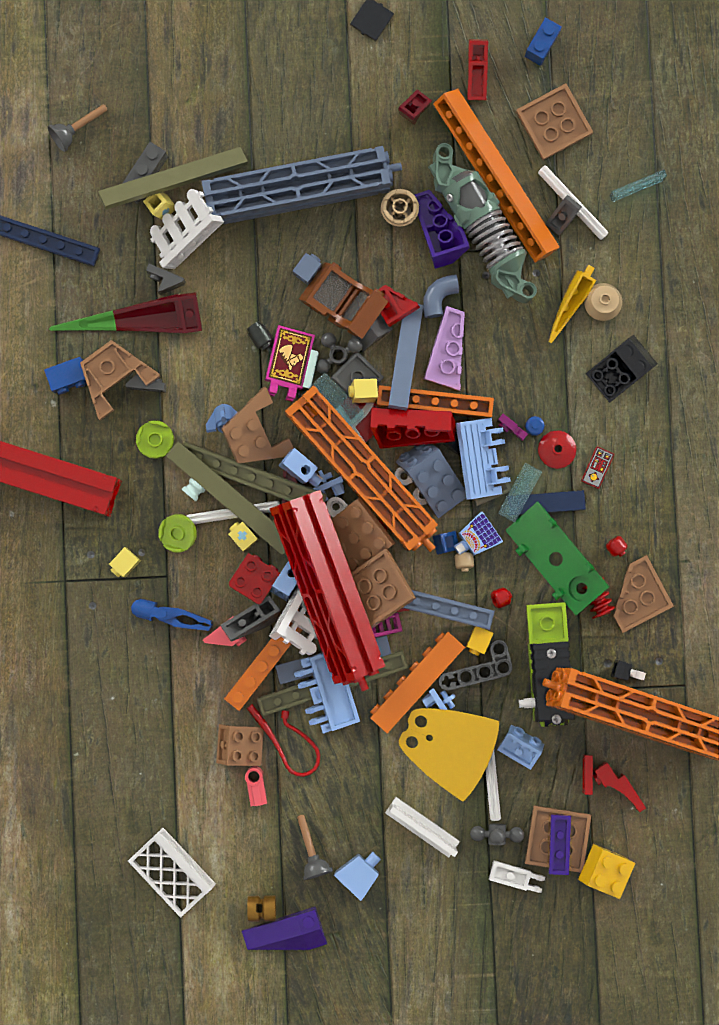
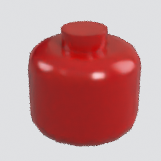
[606,536,628,557]
[491,587,512,609]

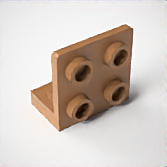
[216,724,264,766]

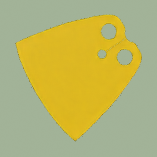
[399,708,499,801]

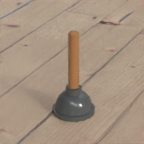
[47,104,107,152]
[297,815,333,880]

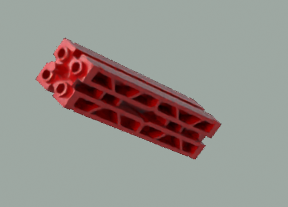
[0,441,122,517]
[269,490,385,691]

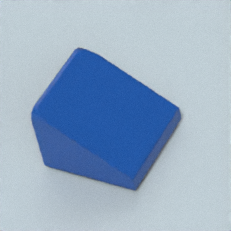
[433,531,458,555]

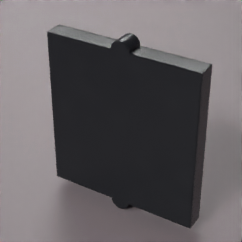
[350,0,394,41]

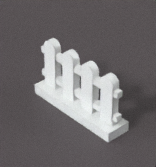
[150,189,224,269]
[269,585,317,655]

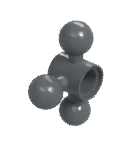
[315,333,362,374]
[470,823,524,845]

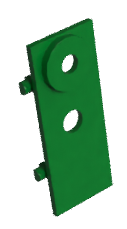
[505,501,610,616]

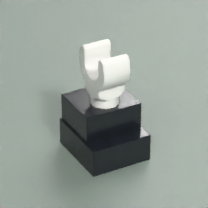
[611,660,646,680]

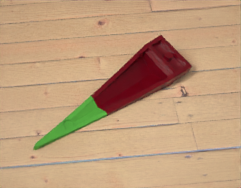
[49,292,202,334]

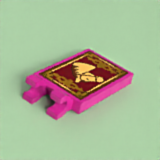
[264,325,315,402]

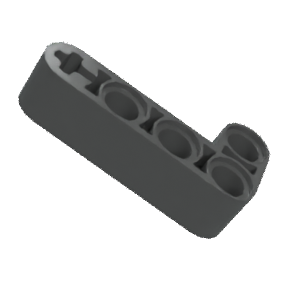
[438,640,512,690]

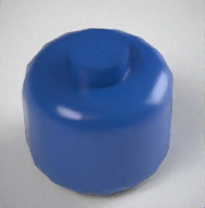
[525,416,545,436]

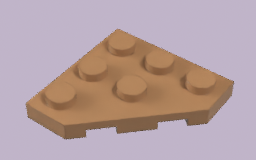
[613,555,674,633]

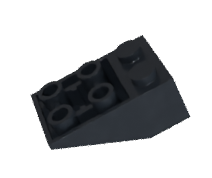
[586,335,658,403]

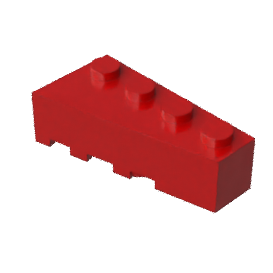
[370,408,456,449]

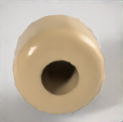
[454,552,474,572]

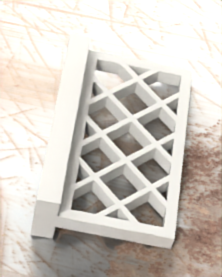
[385,797,460,857]
[128,828,216,918]

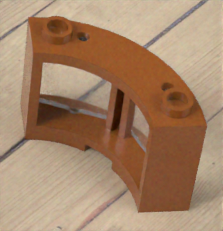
[299,262,388,339]

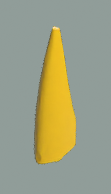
[548,265,596,343]

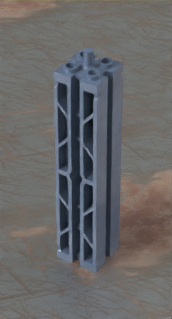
[202,146,402,224]

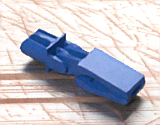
[131,599,213,631]

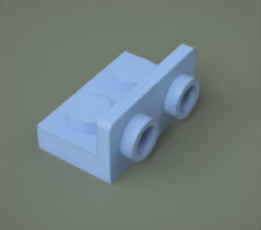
[497,725,544,770]

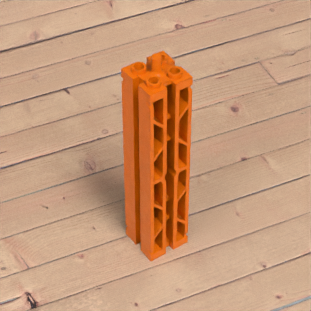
[285,385,438,552]
[542,668,719,761]

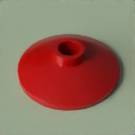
[538,431,576,469]

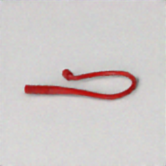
[246,704,320,777]

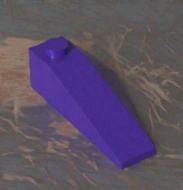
[414,190,470,269]
[242,906,327,950]

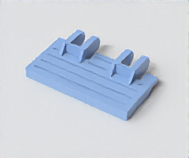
[456,418,511,500]
[294,652,360,733]

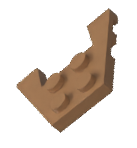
[80,340,161,421]
[221,387,294,464]

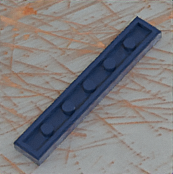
[0,215,101,267]

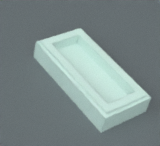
[303,350,319,390]

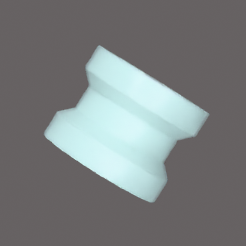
[182,478,205,501]

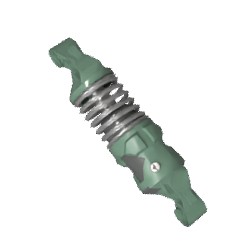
[428,143,537,303]

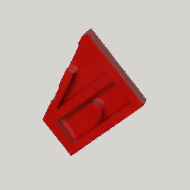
[378,285,420,327]

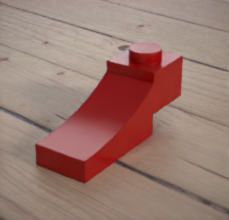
[467,39,488,100]
[593,761,646,812]

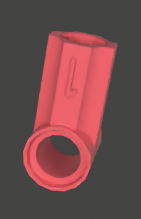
[245,766,267,806]

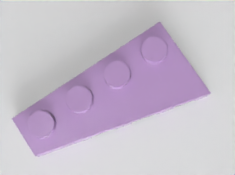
[423,306,465,391]

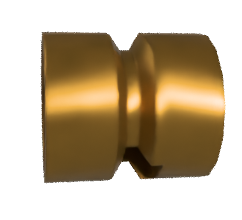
[247,895,276,922]

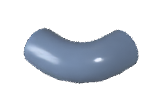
[423,275,459,318]

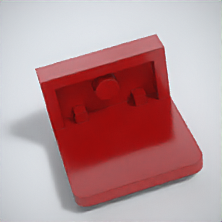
[229,553,280,605]

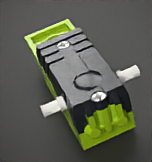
[519,602,575,727]

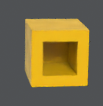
[466,626,493,656]

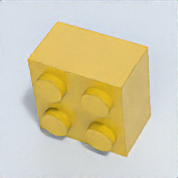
[578,844,635,899]

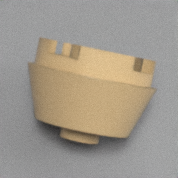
[381,189,419,227]
[584,283,622,321]

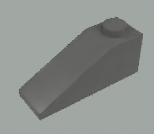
[220,595,280,642]

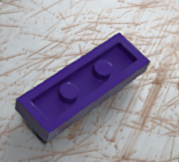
[549,814,571,875]

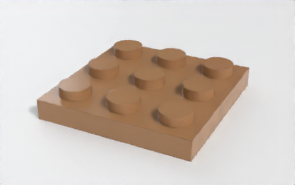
[516,83,593,161]
[331,497,395,572]
[351,549,416,628]
[525,805,592,873]

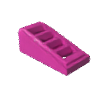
[372,613,403,638]

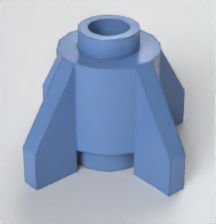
[206,404,237,433]

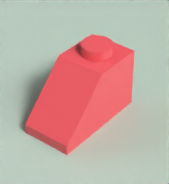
[203,616,247,647]

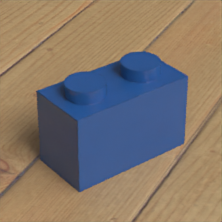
[525,17,562,66]
[44,357,87,395]

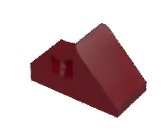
[398,90,432,125]

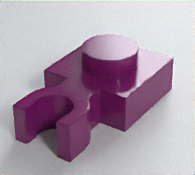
[497,414,528,441]

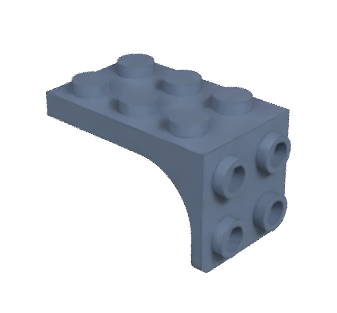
[396,444,466,518]

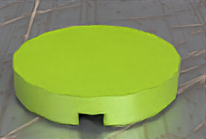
[136,421,174,459]
[159,514,197,553]

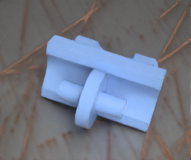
[313,470,345,501]
[421,688,456,710]

